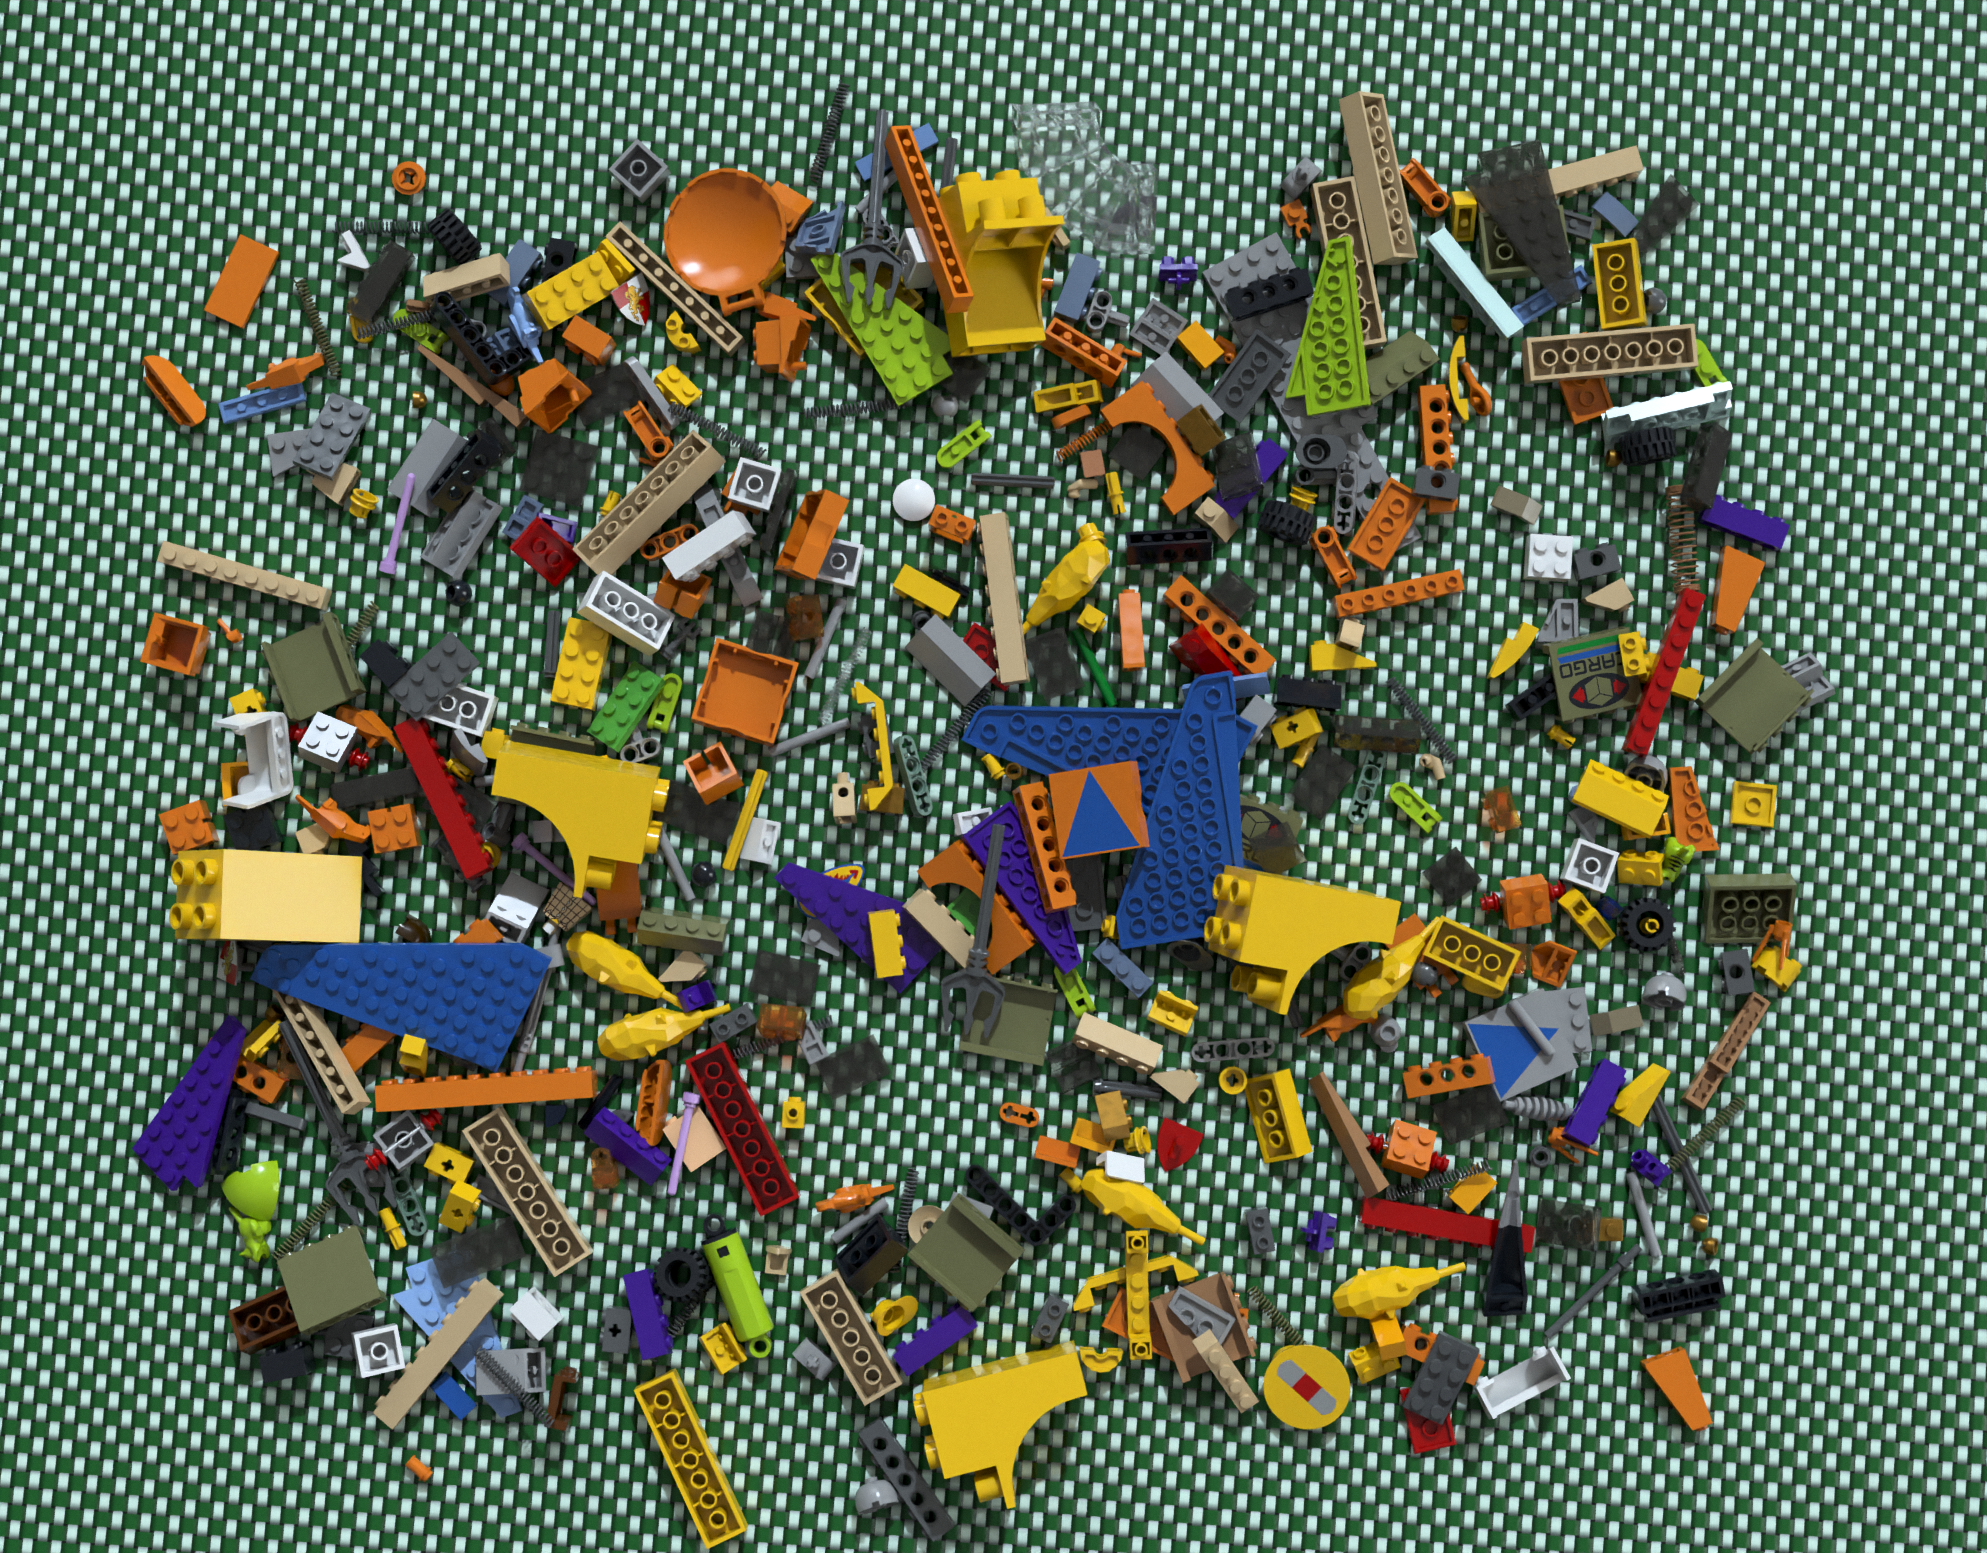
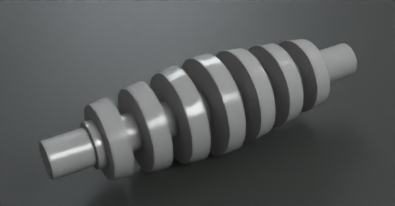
[1502,1097,1574,1121]

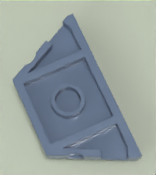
[795,201,846,255]

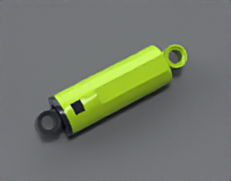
[700,1212,774,1358]

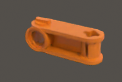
[1399,158,1452,218]
[623,401,675,462]
[1308,525,1357,589]

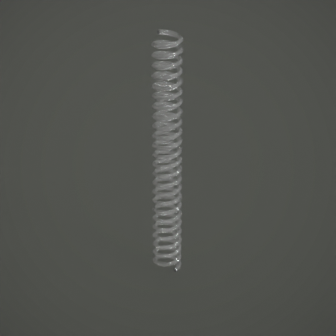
[817,627,873,725]

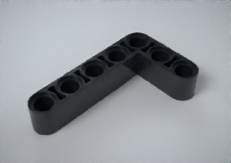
[430,291,539,385]
[965,1163,1076,1246]

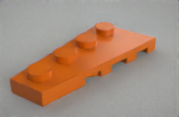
[1668,766,1719,852]

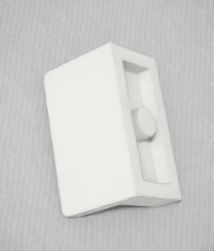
[740,817,780,865]
[1096,1151,1145,1184]

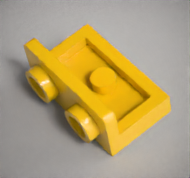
[595,238,636,286]
[653,364,702,415]
[1618,631,1651,679]
[1617,849,1665,886]
[1146,990,1199,1036]
[240,1019,283,1063]
[698,1323,747,1375]
[1348,1341,1401,1384]

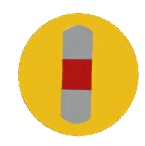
[1263,1344,1350,1429]

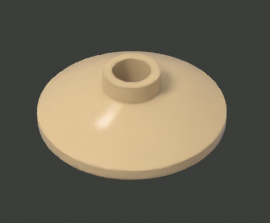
[908,1205,944,1244]

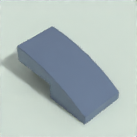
[1591,192,1639,237]
[477,327,520,357]
[502,495,544,540]

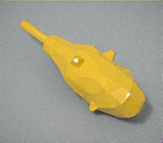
[1023,540,1110,635]
[1343,917,1440,1020]
[566,931,683,1010]
[597,1004,732,1061]
[1080,1167,1206,1246]
[1333,1262,1466,1319]

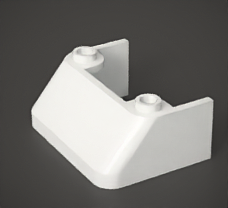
[214,711,293,809]
[1474,1346,1571,1419]

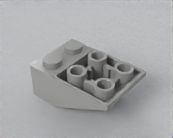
[485,872,549,944]
[475,1347,546,1395]

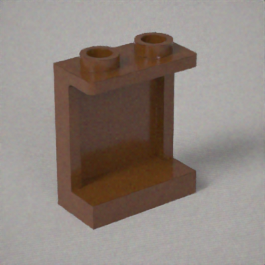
[546,1366,582,1431]

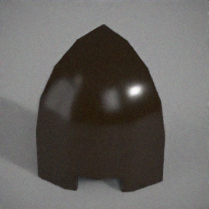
[395,914,431,943]

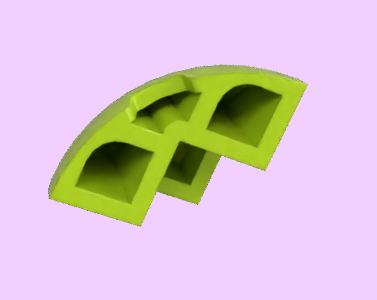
[221,1161,279,1221]

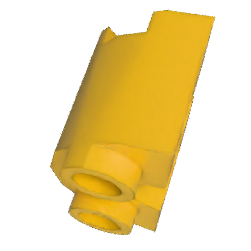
[666,310,701,354]
[1751,945,1802,993]
[1079,1346,1123,1373]

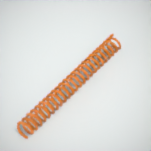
[1056,421,1119,462]

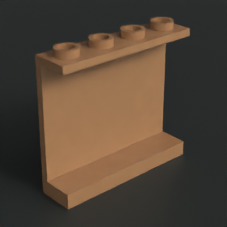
[1151,1271,1257,1383]

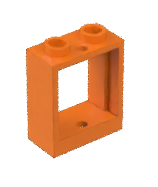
[928,504,976,547]

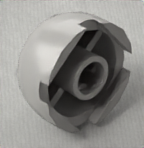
[1624,755,1668,792]
[1642,972,1687,1011]
[855,1476,899,1515]

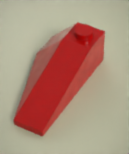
[1169,623,1242,702]

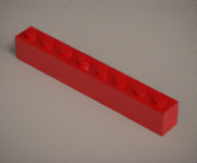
[1621,588,1706,757]
[393,717,494,881]
[1358,1196,1536,1256]

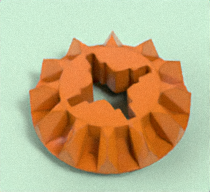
[392,161,426,196]

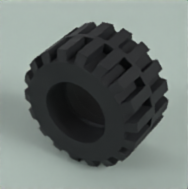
[427,208,482,265]
[1619,427,1677,466]
[1257,500,1316,545]
[1617,898,1676,952]
[653,1247,713,1304]

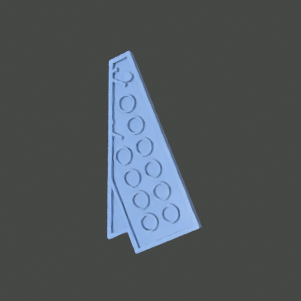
[393,1246,523,1418]

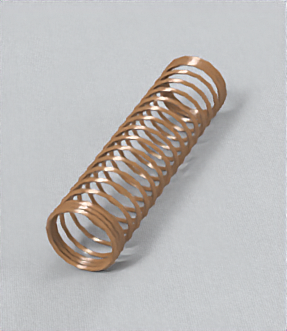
[1665,484,1701,594]

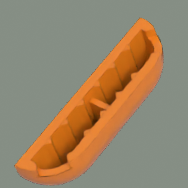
[142,355,206,427]
[635,1060,672,1146]

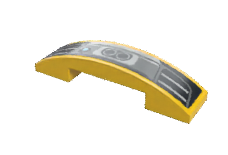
[1446,336,1469,424]

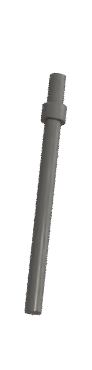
[1544,1244,1642,1339]

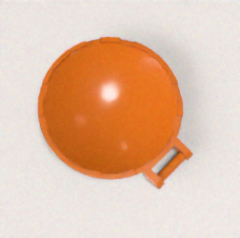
[664,168,787,317]

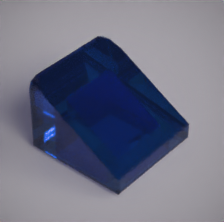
[1594,896,1624,921]

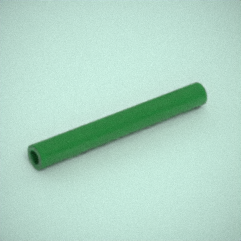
[1072,628,1118,707]

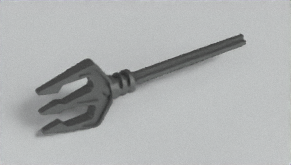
[839,109,904,310]
[941,824,1005,1038]
[278,1019,397,1225]

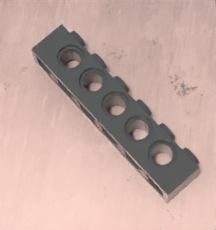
[858,1416,955,1542]

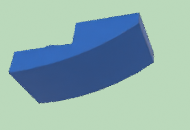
[430,1371,477,1420]

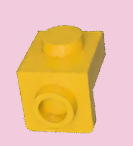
[1101,915,1119,940]

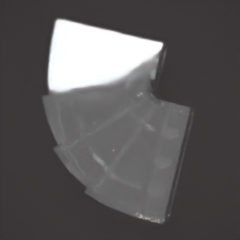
[1012,101,1158,255]

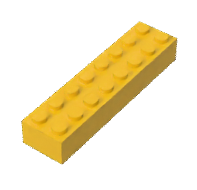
[634,1368,748,1549]

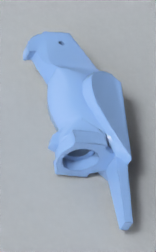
[506,287,543,364]

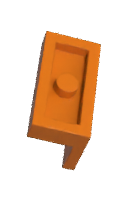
[1034,1135,1081,1168]

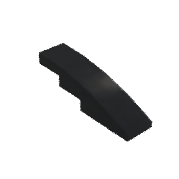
[344,839,386,897]

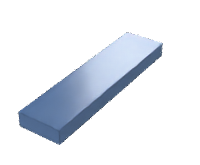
[855,123,939,182]
[1511,265,1592,326]
[218,383,307,425]
[1182,672,1270,699]

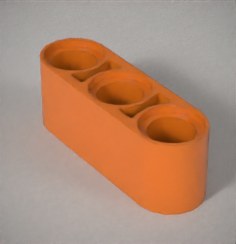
[640,524,700,561]

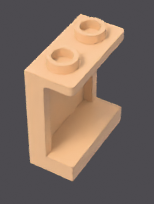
[662,1104,727,1172]

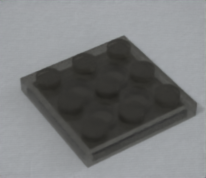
[519,429,599,508]

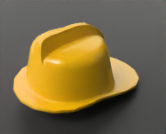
[870,1296,918,1336]

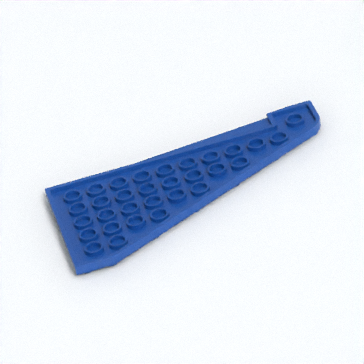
[961,705,1258,816]

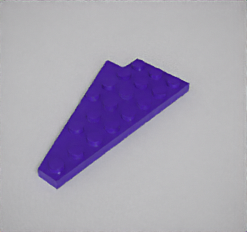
[960,801,1082,975]
[774,862,942,994]
[132,1015,247,1191]

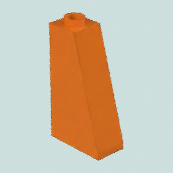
[1710,545,1766,635]
[1118,589,1145,672]
[1640,1346,1713,1432]

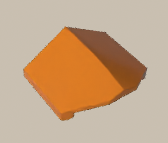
[1530,940,1577,988]

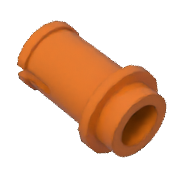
[405,1455,433,1483]

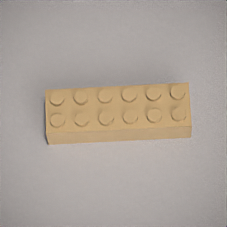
[799,1268,903,1406]

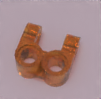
[591,1147,619,1190]

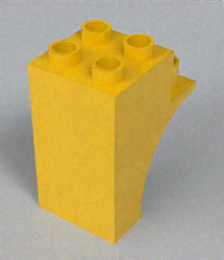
[938,170,1065,357]
[491,741,670,898]
[169,849,362,943]
[1204,865,1401,1015]
[913,1340,1087,1509]

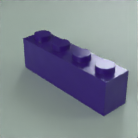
[1213,438,1288,520]
[1697,494,1790,551]
[1561,1058,1626,1147]
[584,1107,672,1186]
[623,1269,674,1360]
[892,1302,978,1377]

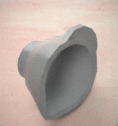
[1370,1013,1401,1053]

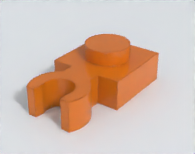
[1280,199,1312,240]

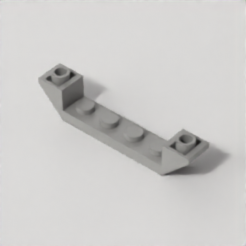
[692,483,763,607]

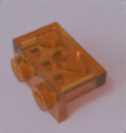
[1481,785,1522,834]

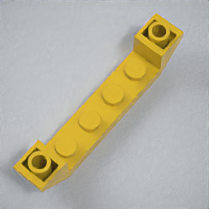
[851,682,894,811]
[1125,1230,1152,1360]
[1072,1254,1199,1313]

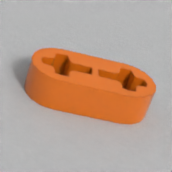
[1051,404,1092,430]
[999,1102,1039,1127]

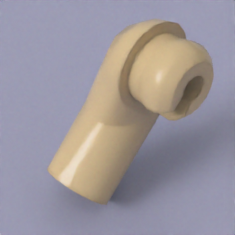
[1067,479,1098,499]
[1419,754,1446,780]

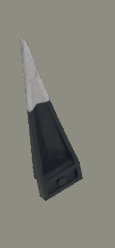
[1482,1159,1528,1317]

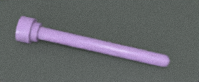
[379,473,415,574]
[511,832,596,905]
[667,1092,701,1196]

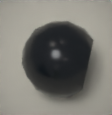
[445,580,472,607]
[691,861,717,888]

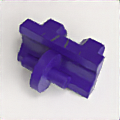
[1158,256,1198,290]
[1630,1149,1672,1187]
[1300,1210,1337,1253]

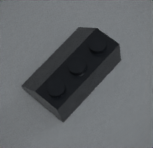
[1273,674,1342,712]
[834,1214,909,1295]

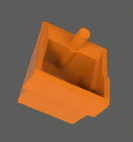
[753,315,811,383]
[518,358,592,434]
[140,612,212,677]

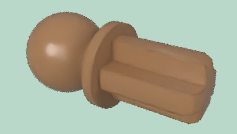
[405,299,444,317]

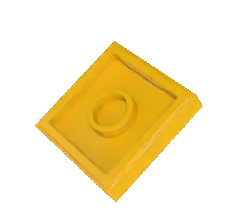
[1729,781,1777,828]

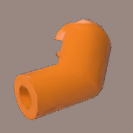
[1215,335,1237,364]

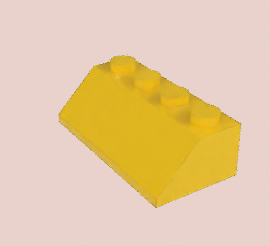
[1571,759,1669,839]
[1244,1068,1313,1163]

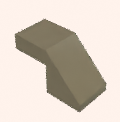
[1490,486,1542,525]
[1589,1005,1644,1036]

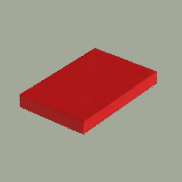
[509,516,581,587]
[962,622,1028,692]
[1399,1387,1457,1454]

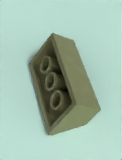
[1364,331,1440,410]
[637,906,730,956]

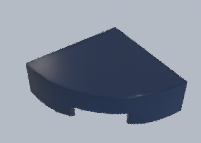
[545,1105,567,1127]

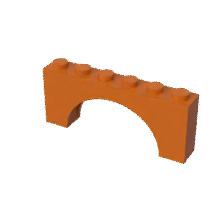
[1098,381,1215,516]
[917,839,1037,975]

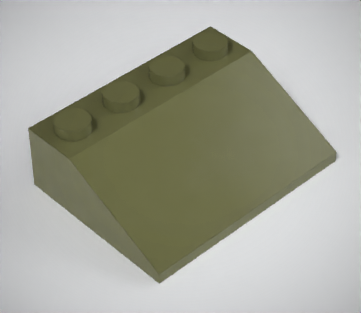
[1478,205,1571,281]
[1703,873,1797,943]

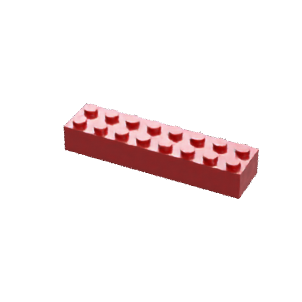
[685,1041,801,1216]

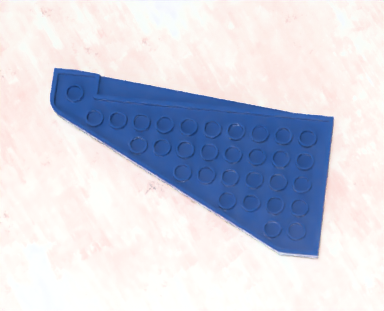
[1115,670,1243,950]
[250,943,552,1073]

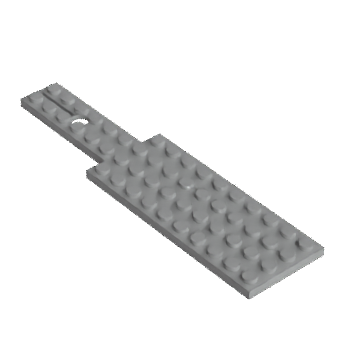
[1202,232,1422,552]

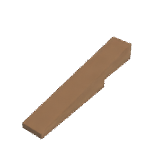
[417,345,530,431]
[1680,992,1771,1111]
[1308,1072,1390,1199]

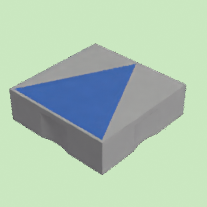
[1461,988,1578,1102]

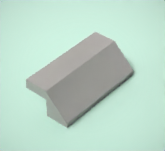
[1131,351,1224,444]
[387,419,468,516]
[420,490,503,580]
[905,614,996,707]
[1781,652,1835,713]

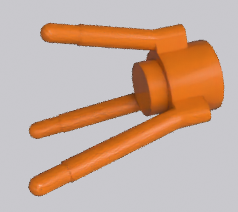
[1751,920,1793,970]
[1547,1125,1599,1164]

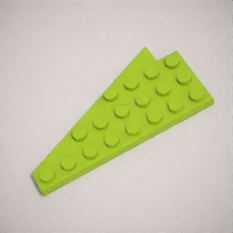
[1286,236,1371,417]
[810,253,953,407]

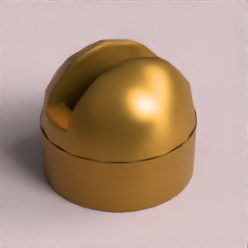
[1451,315,1468,332]
[412,391,427,408]
[1605,449,1622,467]
[1005,763,1023,780]
[265,1004,284,1023]
[1690,1215,1707,1233]
[1701,1237,1718,1256]

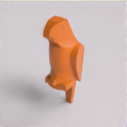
[740,291,816,321]
[246,352,324,390]
[335,704,404,753]
[295,794,371,844]
[1299,1004,1378,1042]
[815,1184,895,1213]

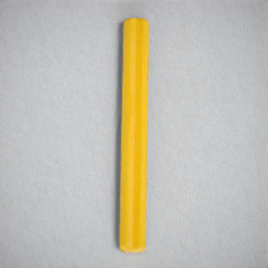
[722,769,768,871]

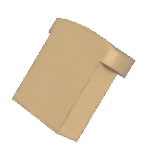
[765,1245,792,1275]

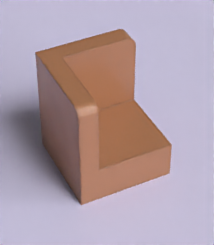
[1079,449,1105,478]

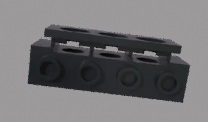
[1224,267,1314,322]
[206,1087,249,1175]
[1631,1269,1726,1323]

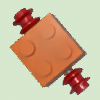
[1479,874,1566,930]
[1366,1119,1449,1179]

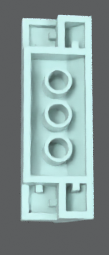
[1425,227,1524,342]
[1601,381,1733,446]

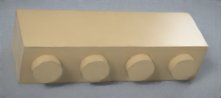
[423,253,510,306]
[902,888,975,968]
[1071,1012,1163,1075]
[1192,1329,1259,1414]

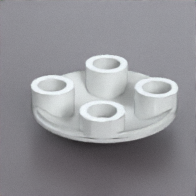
[893,479,935,521]

